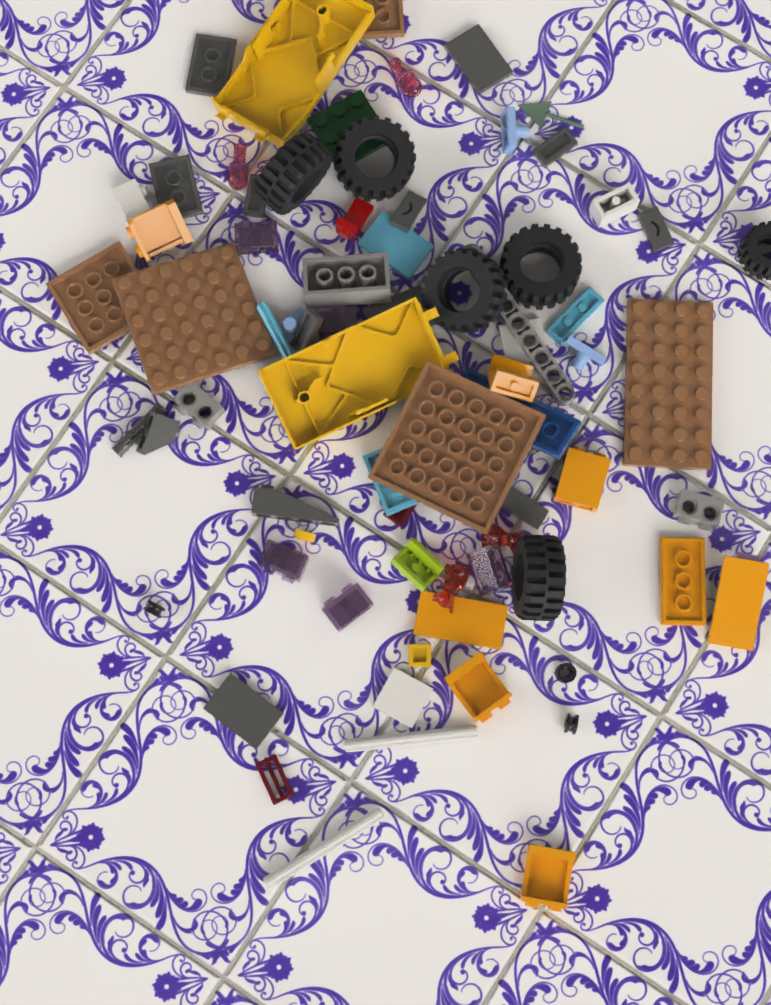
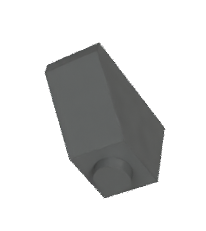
[136,411,180,455]

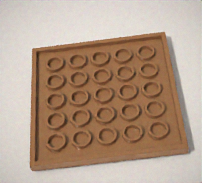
[111,242,276,395]
[368,361,546,535]

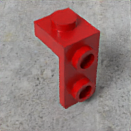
[335,198,374,242]

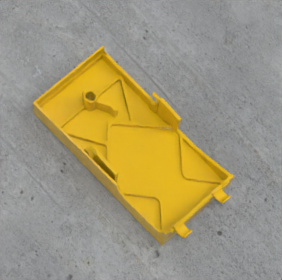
[211,0,375,148]
[257,297,460,450]

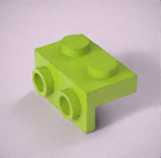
[390,538,445,592]

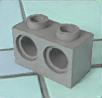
[173,382,225,431]
[672,488,725,531]

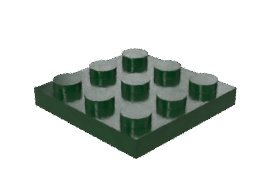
[307,89,385,165]

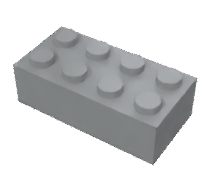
[302,252,391,308]

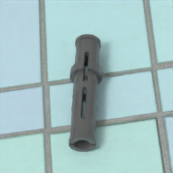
[112,402,167,458]

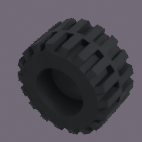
[738,221,771,280]

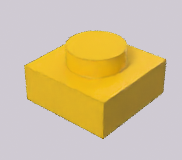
[408,644,431,667]

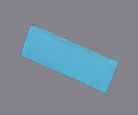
[545,286,605,346]

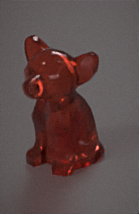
[481,524,524,554]
[432,564,471,613]

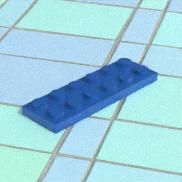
[462,367,581,460]

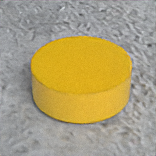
[293,529,316,543]

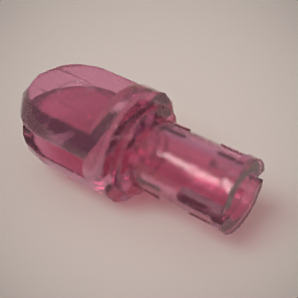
[388,57,422,98]
[228,143,249,190]

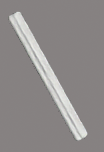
[344,725,478,752]
[263,807,385,889]

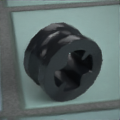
[143,600,166,619]
[555,663,577,683]
[564,713,579,735]

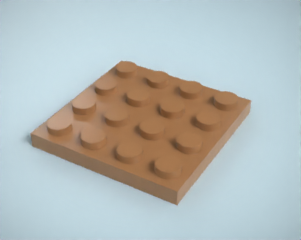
[46,241,137,355]

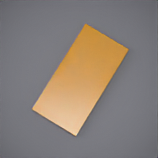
[659,537,707,626]
[707,555,770,651]
[413,591,508,650]

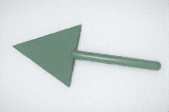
[518,101,584,129]

